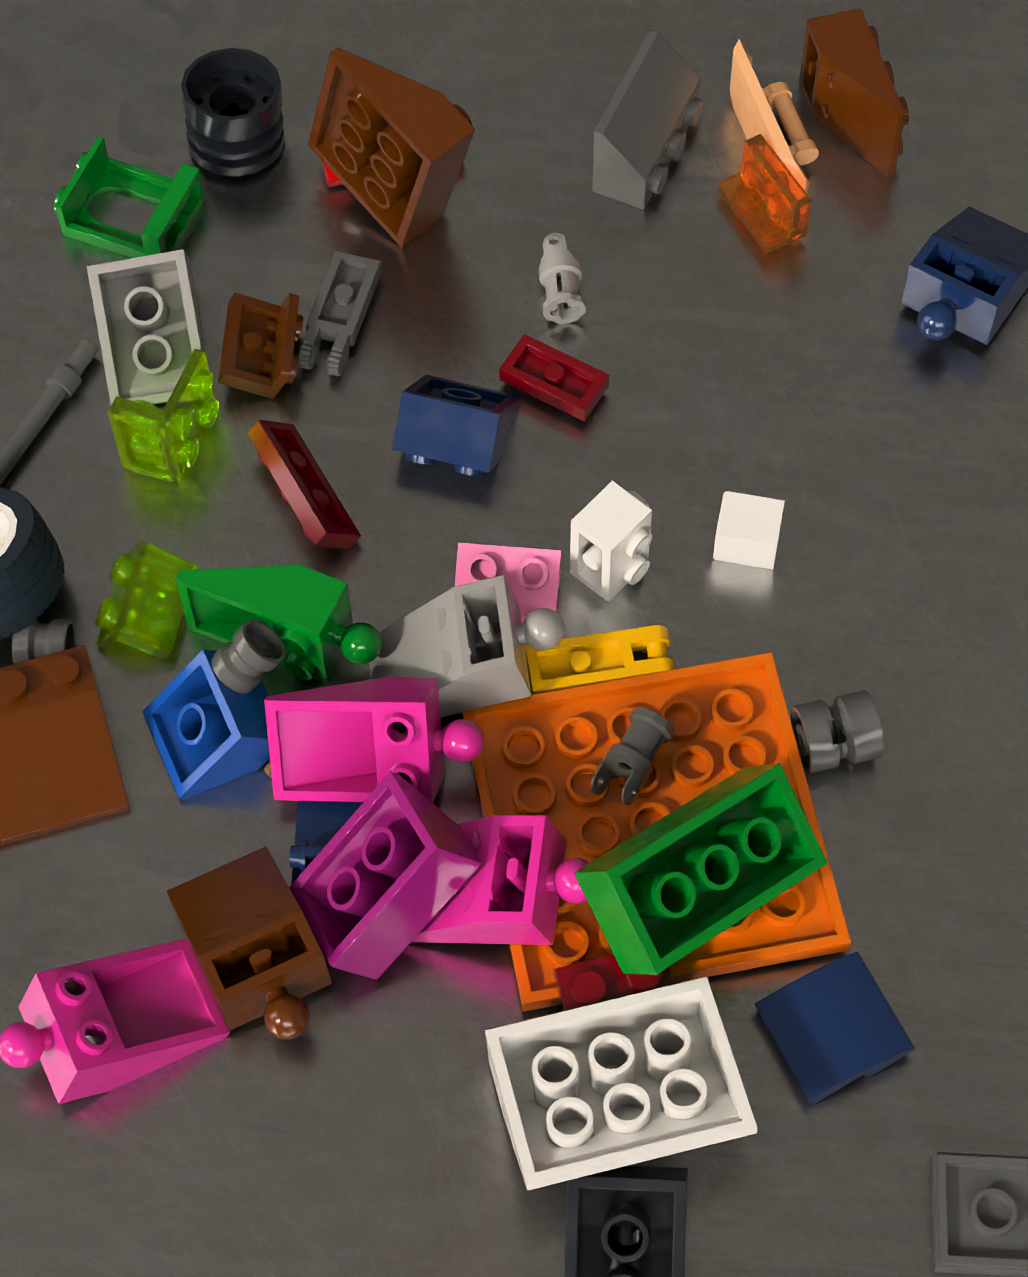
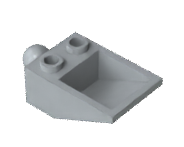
[369,575,565,728]

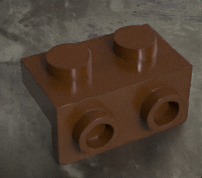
[218,292,303,399]

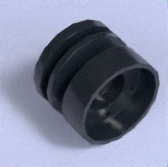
[181,48,285,177]

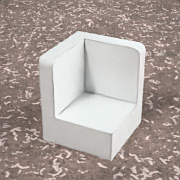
[713,491,785,570]

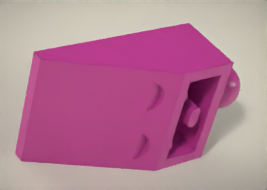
[264,677,483,803]
[412,815,590,945]
[0,938,230,1104]

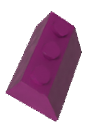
[289,771,482,980]

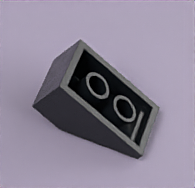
[564,1165,688,1277]

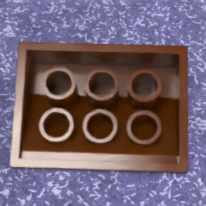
[308,47,475,248]
[0,645,130,846]

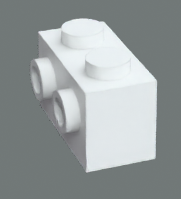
[570,481,652,603]

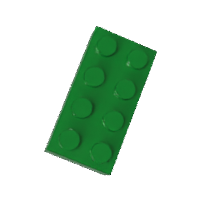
[574,763,827,975]

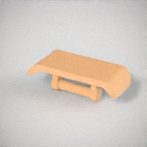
[729,39,819,211]

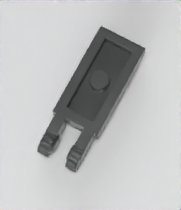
[298,250,382,376]

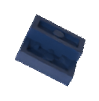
[755,952,916,1104]

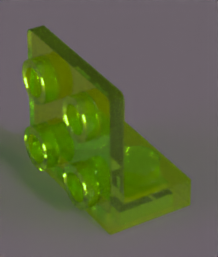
[108,348,219,484]

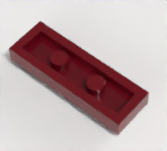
[247,420,361,549]

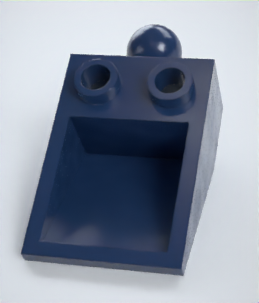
[901,206,1028,345]

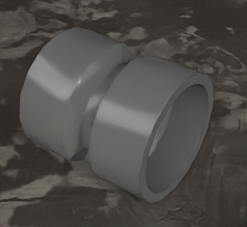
[791,690,884,774]

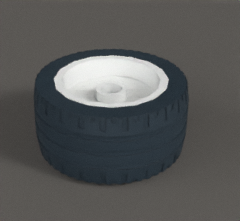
[0,488,65,641]

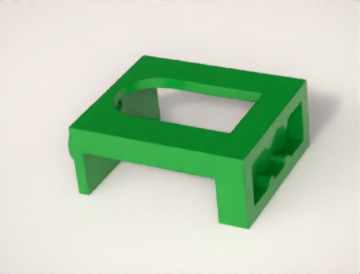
[54,136,205,258]

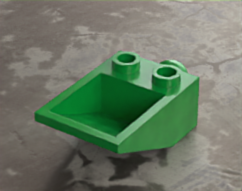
[175,564,382,684]

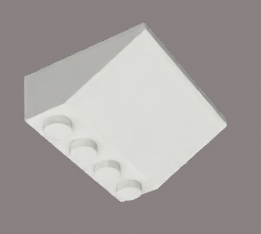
[485,977,758,1191]

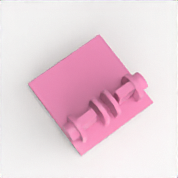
[455,543,561,638]

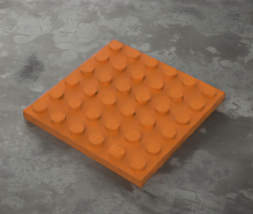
[462,652,851,1012]

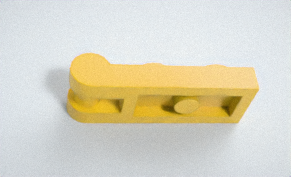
[525,625,676,695]

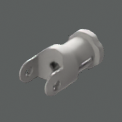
[539,233,586,324]

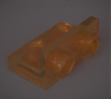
[718,134,812,253]

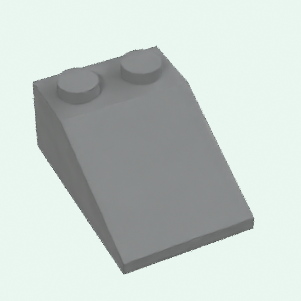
[87,249,210,412]

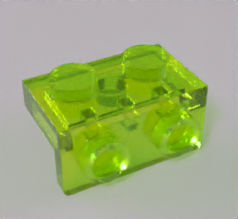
[95,540,197,660]

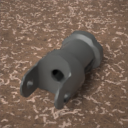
[591,707,675,805]

